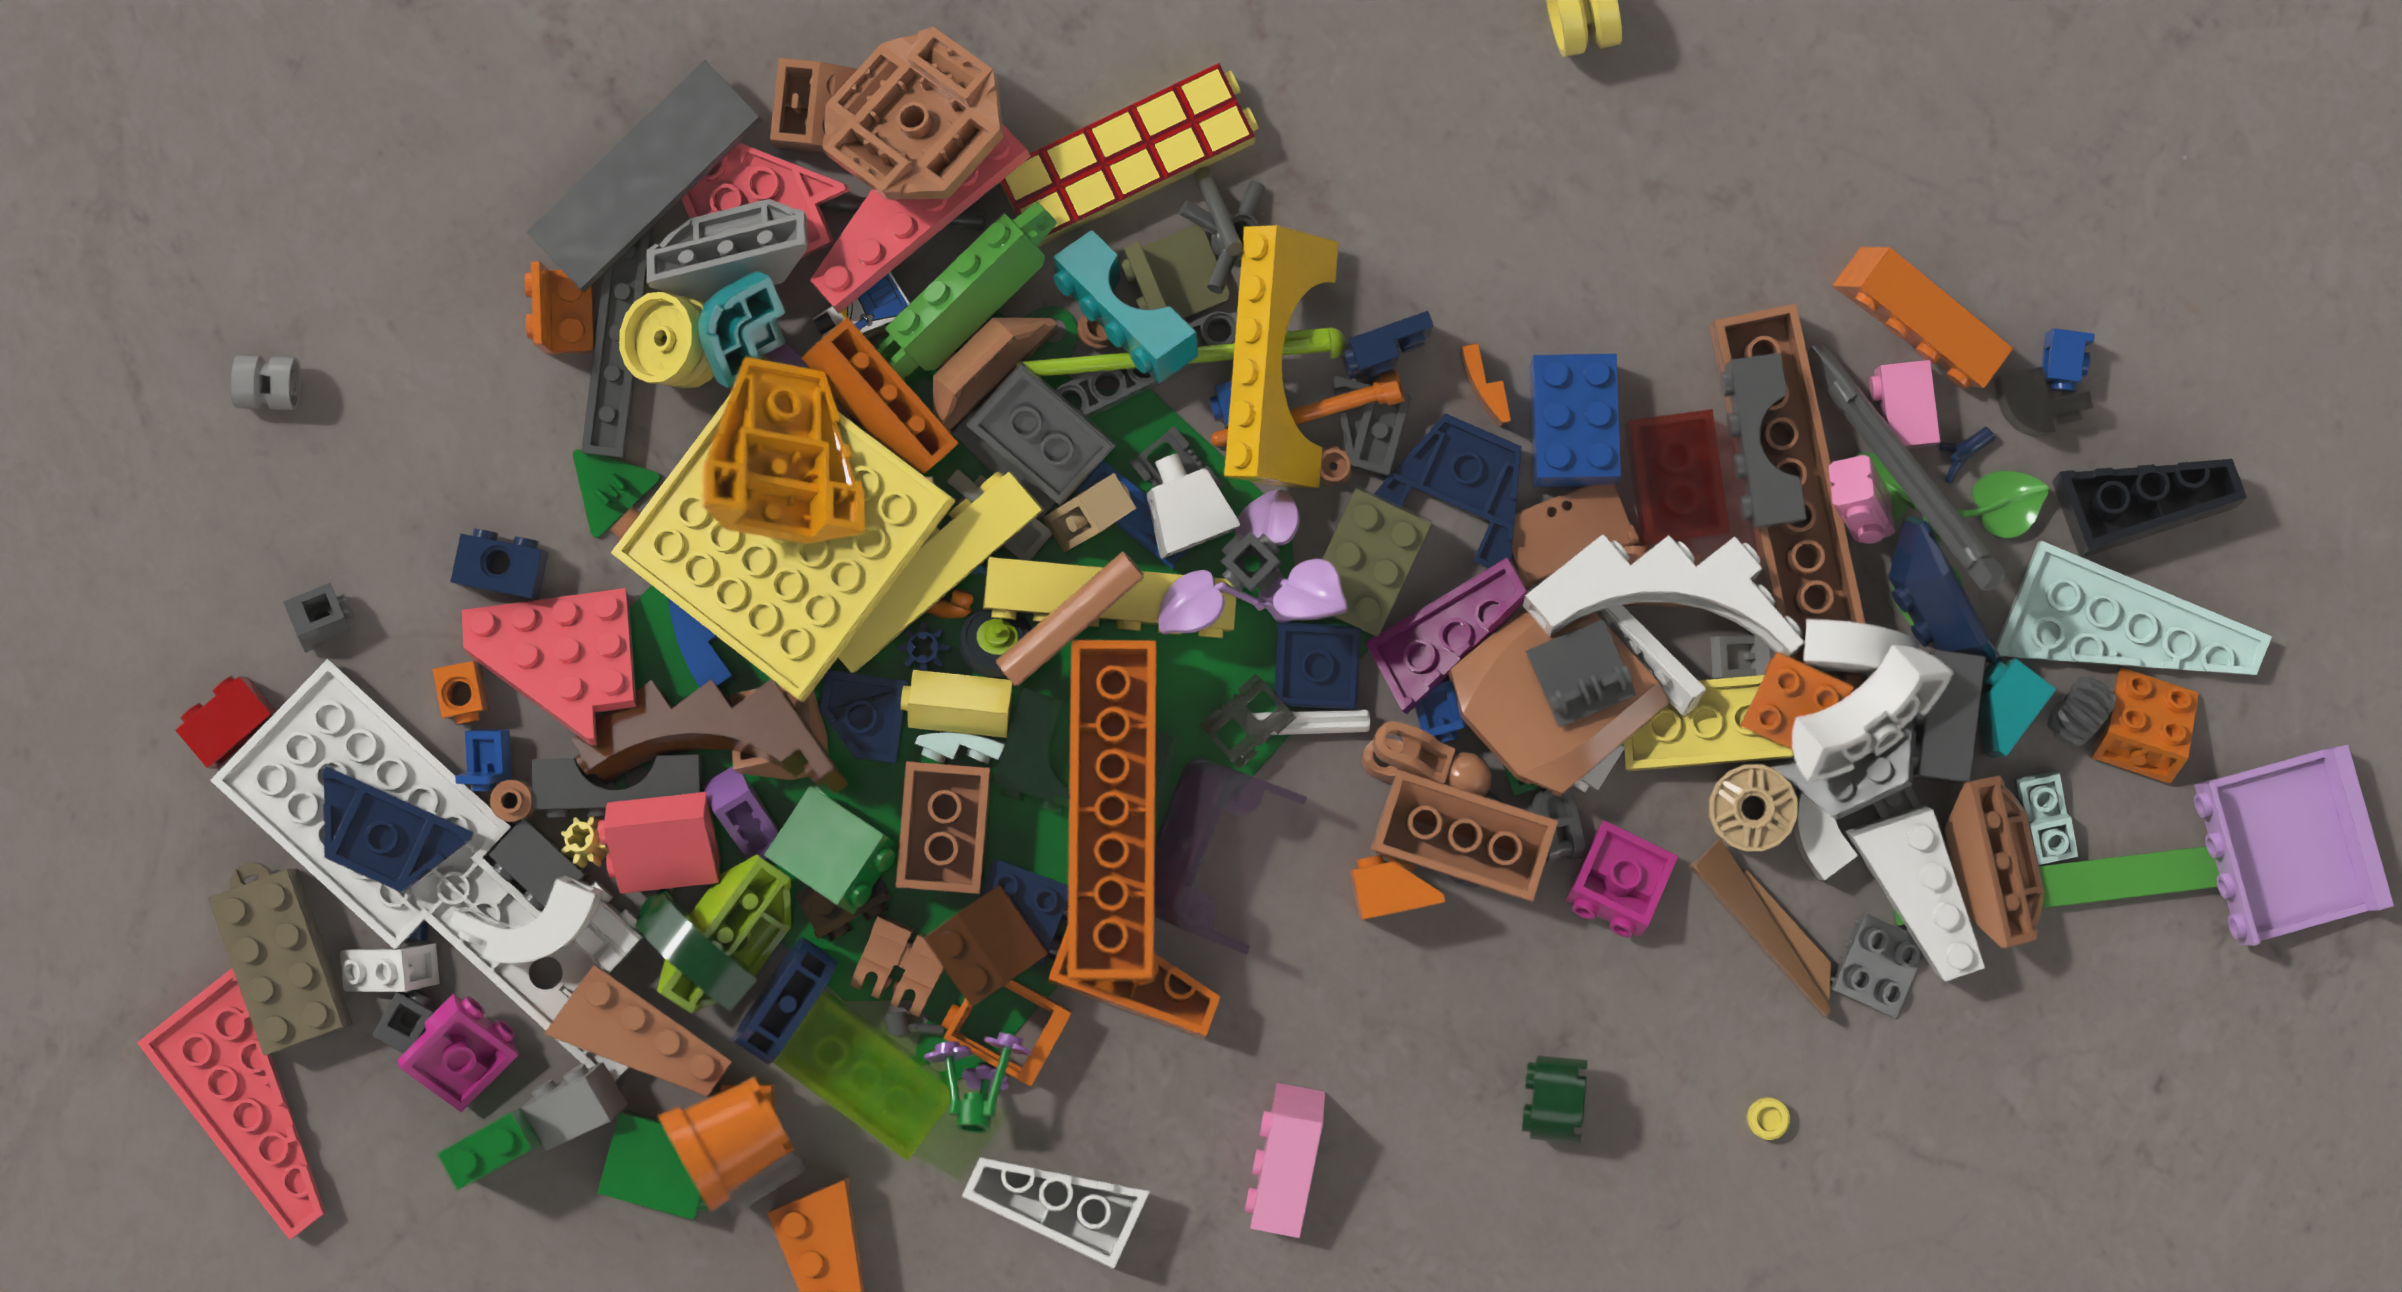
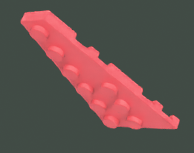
[810,121,1031,314]
[137,968,326,1240]

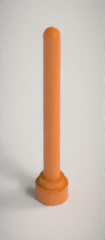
[1211,370,1405,447]

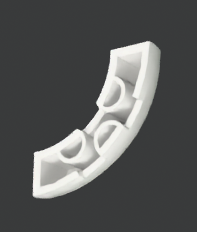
[1792,645,1953,782]

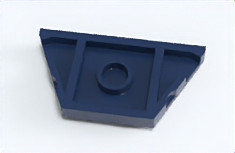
[323,765,474,893]

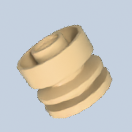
[1708,764,1797,851]

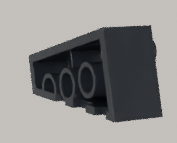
[2052,459,2247,558]

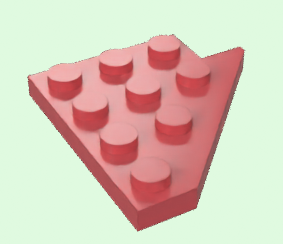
[681,142,850,258]
[462,588,637,745]

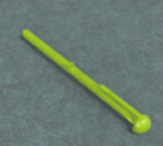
[1017,327,1346,376]

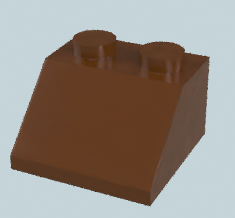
[923,885,1049,1007]

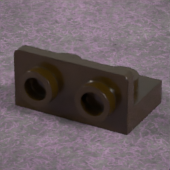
[795,875,893,942]

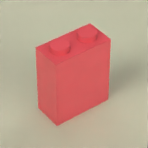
[598,792,721,894]

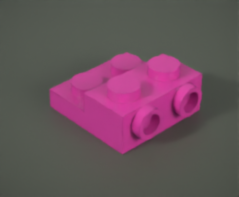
[1565,820,1678,938]
[398,994,519,1112]

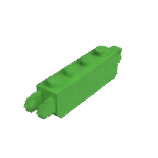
[876,202,1057,380]

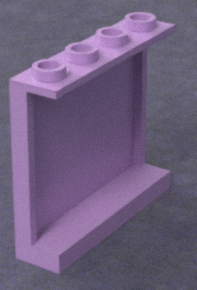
[2194,745,2394,946]

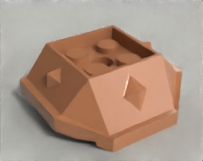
[823,27,1004,200]

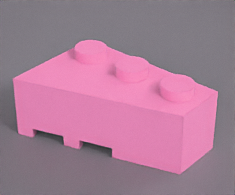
[1244,1082,1325,1238]

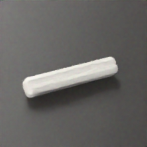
[1248,709,1370,736]

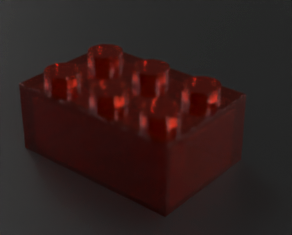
[1625,409,1730,547]

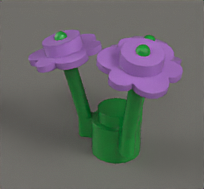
[924,1032,1031,1133]

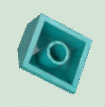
[1978,659,2056,758]

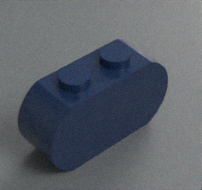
[732,937,838,1065]

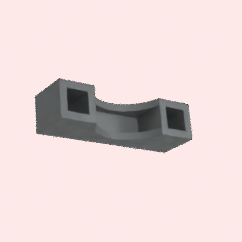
[1720,353,1806,529]
[532,755,705,818]

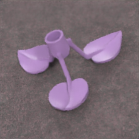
[1159,489,1347,635]

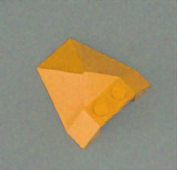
[703,357,865,544]

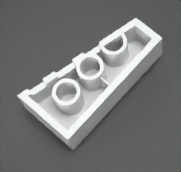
[1845,804,1985,982]

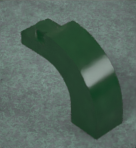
[635,889,758,1011]

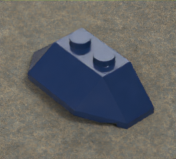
[1888,516,2003,664]

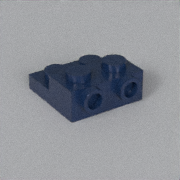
[1342,311,1434,382]

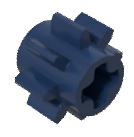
[897,622,950,671]

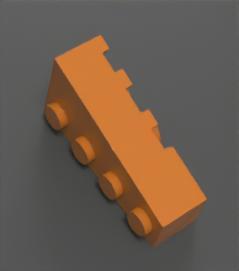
[767,1176,866,1292]

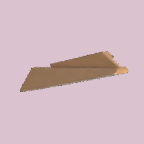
[1688,839,1831,1017]

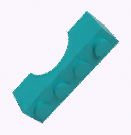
[1053,230,1198,383]

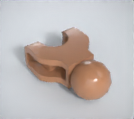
[1361,721,1492,797]

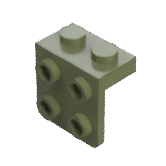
[1120,225,1230,319]

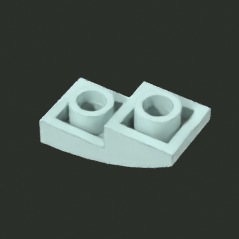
[915,732,1007,764]
[2016,770,2078,865]

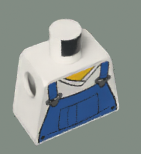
[812,272,910,340]

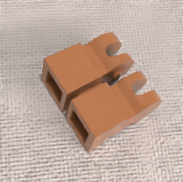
[850,914,945,1017]

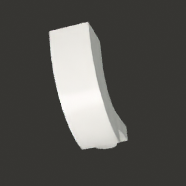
[1804,619,1919,676]
[1793,789,1858,880]
[449,876,604,963]

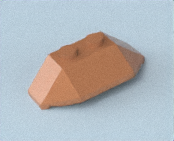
[933,318,1059,434]
[1944,775,2044,948]

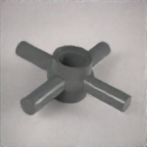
[1179,181,1265,294]

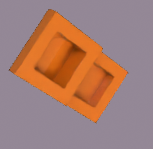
[1459,343,1511,427]

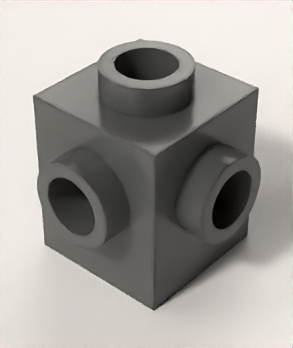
[1221,532,1282,593]

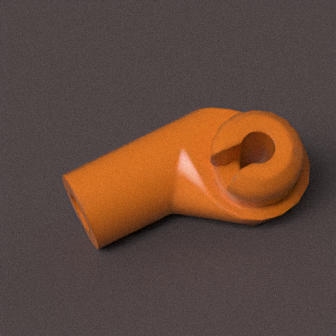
[926,589,974,619]

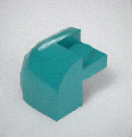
[697,271,786,388]

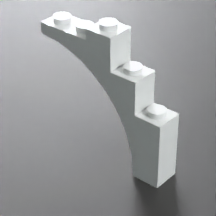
[1523,534,1804,658]

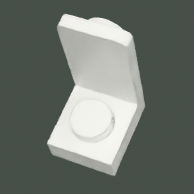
[340,943,440,992]

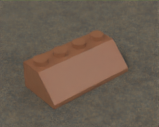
[1370,770,1558,901]

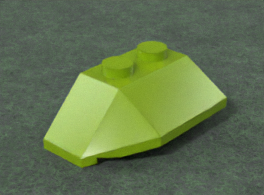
[657,855,791,1013]

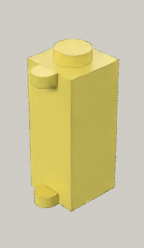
[901,670,1012,738]

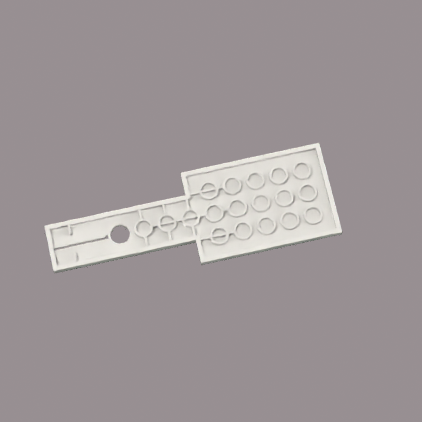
[210,659,629,1082]

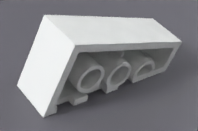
[962,1158,1150,1269]

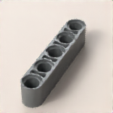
[1055,311,1236,419]

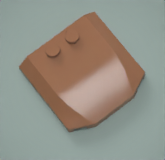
[1449,608,1670,797]

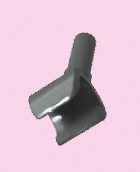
[884,1011,944,1036]

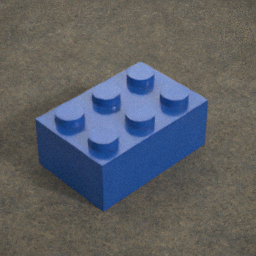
[1530,354,1621,487]

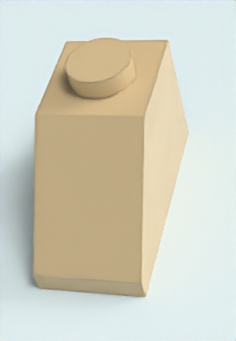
[1042,473,1136,552]

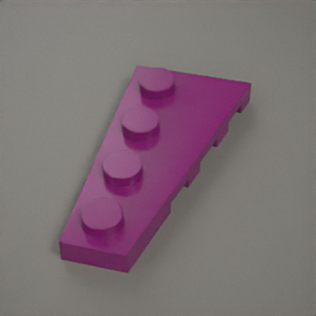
[1365,558,1529,715]

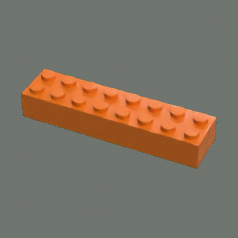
[1067,640,1157,982]

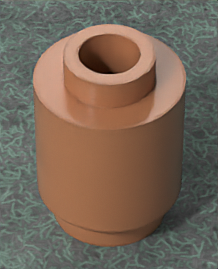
[490,780,536,822]

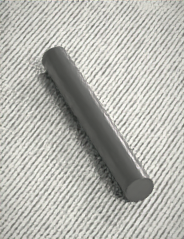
[1195,167,1243,256]

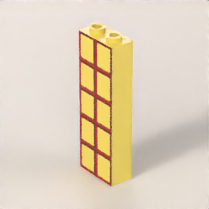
[1000,63,1259,247]

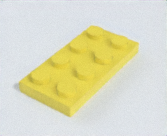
[1624,675,1794,772]

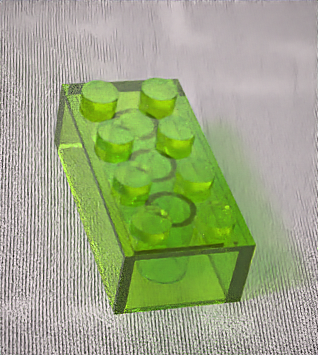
[773,991,961,1162]

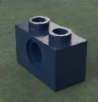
[450,528,549,600]

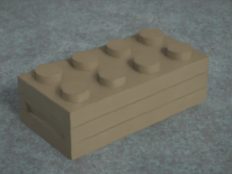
[208,862,353,1056]

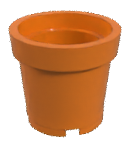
[658,1076,794,1212]

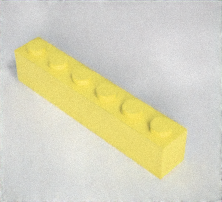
[838,471,1044,673]
[983,557,1237,638]

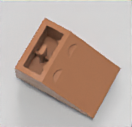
[770,58,857,153]

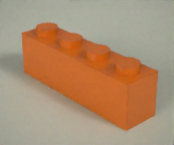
[802,317,958,475]

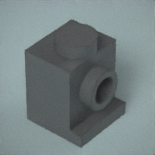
[283,583,354,653]
[372,989,436,1054]

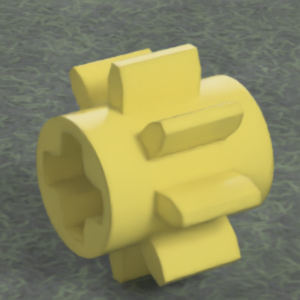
[561,816,609,869]

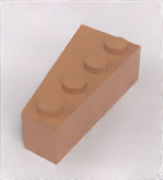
[544,965,732,1097]

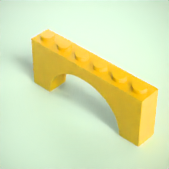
[1224,225,1339,488]

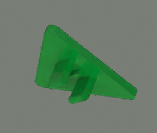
[573,449,661,538]

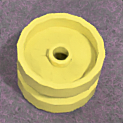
[1546,0,1622,57]
[619,292,714,388]

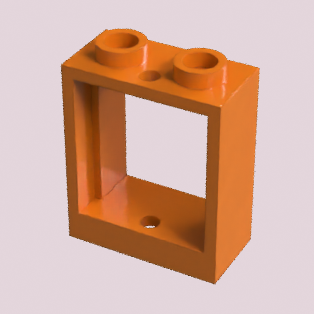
[941,978,1073,1086]

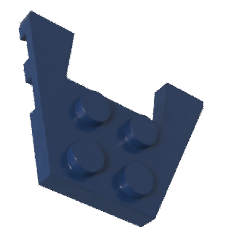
[1374,413,1522,568]

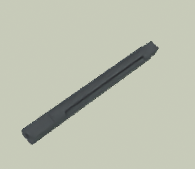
[1807,343,2007,591]

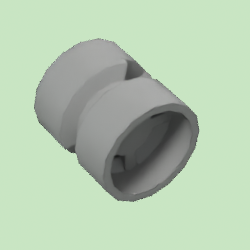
[231,355,301,411]

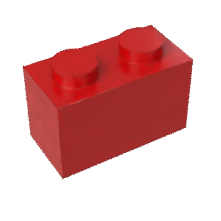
[175,676,276,769]

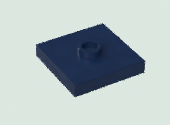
[1273,622,1361,710]

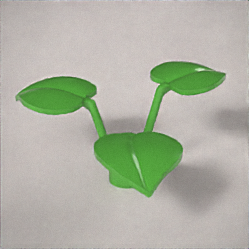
[1857,453,2049,626]

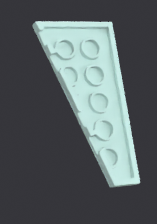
[1995,541,2272,675]

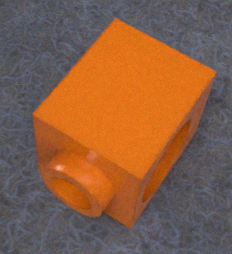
[432,661,490,725]

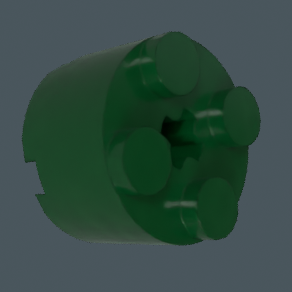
[1522,1055,1588,1144]

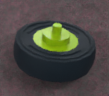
[960,608,1032,678]

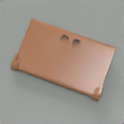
[1512,484,1640,588]

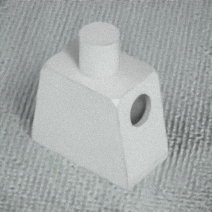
[1147,453,1240,559]

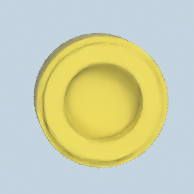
[1747,1097,1790,1140]

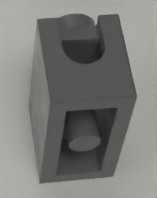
[489,818,590,912]

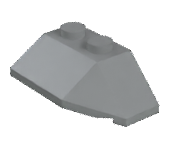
[646,199,808,302]

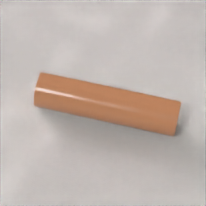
[996,551,1144,686]

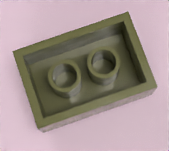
[1322,486,1432,637]

